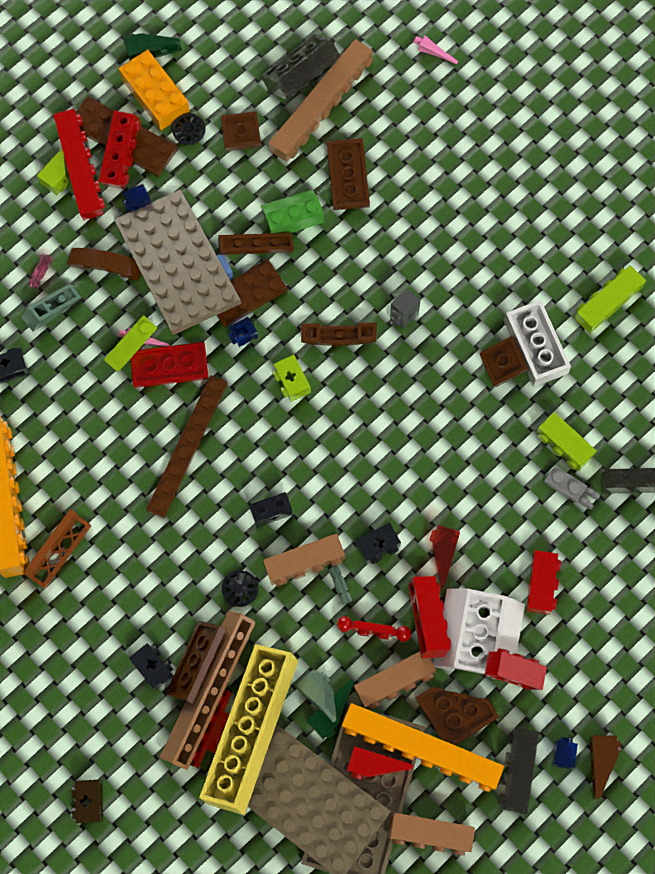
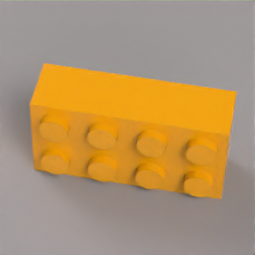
[118,50,190,131]

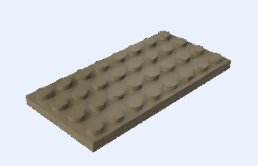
[114,189,241,335]
[301,704,425,874]
[247,724,391,874]

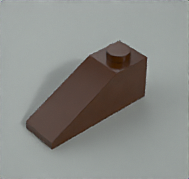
[589,735,621,800]

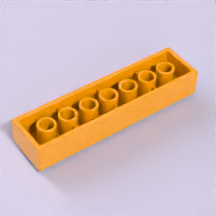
[0,416,30,578]

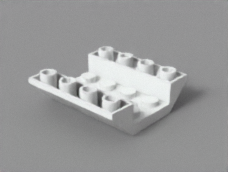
[433,589,525,680]

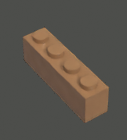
[263,533,345,586]
[354,652,436,710]
[387,813,475,856]

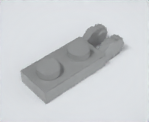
[544,465,600,509]

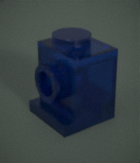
[228,316,258,347]

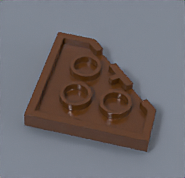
[415,687,499,746]

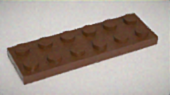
[76,96,178,178]

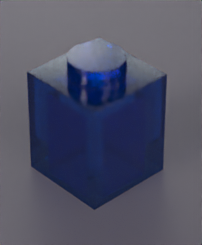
[122,184,152,212]
[552,737,578,770]

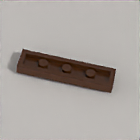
[218,233,294,255]

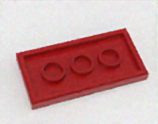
[131,342,209,388]

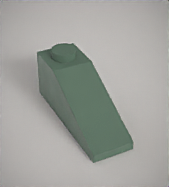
[21,283,82,332]
[297,669,336,723]

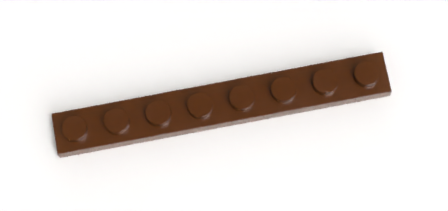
[146,375,228,519]

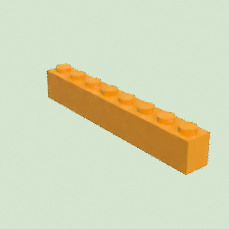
[342,703,504,792]

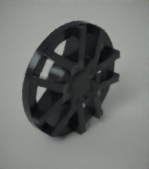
[172,113,206,146]
[222,570,259,607]

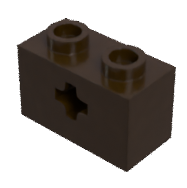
[72,779,103,824]

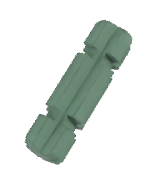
[329,566,352,604]

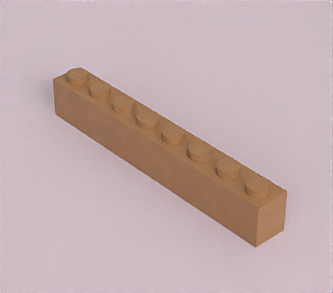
[269,39,373,163]
[159,610,256,770]

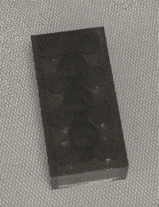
[260,34,341,99]

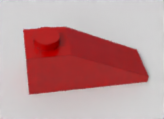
[347,746,413,780]

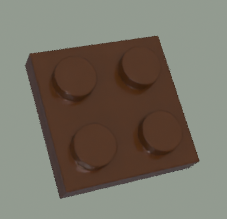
[221,111,262,151]
[479,336,529,387]

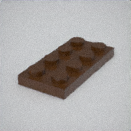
[327,138,370,211]
[216,259,288,328]
[166,621,226,703]

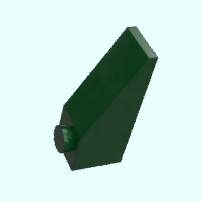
[123,33,182,60]
[306,679,354,740]

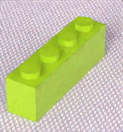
[574,265,646,334]

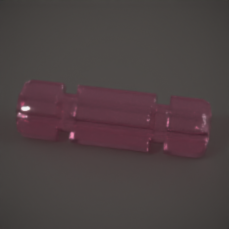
[28,254,53,288]

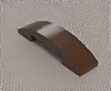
[67,248,141,281]
[301,322,377,346]

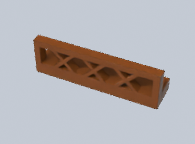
[23,509,92,589]

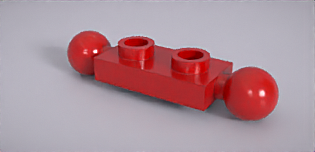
[337,616,411,642]

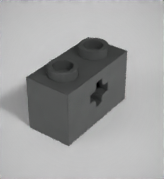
[390,288,421,329]

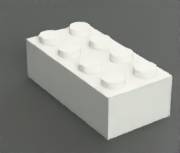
[504,300,571,387]

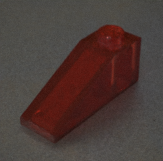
[429,525,460,591]

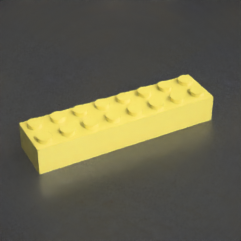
[199,644,298,815]

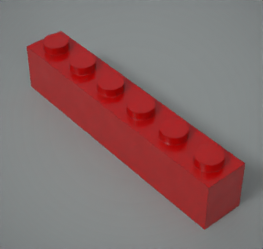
[53,109,106,221]

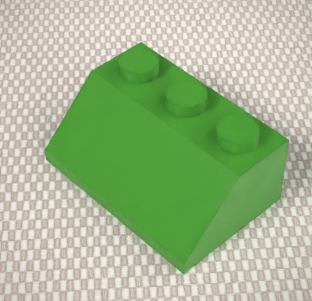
[260,190,324,233]

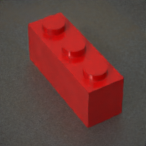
[526,550,561,615]
[485,648,547,690]

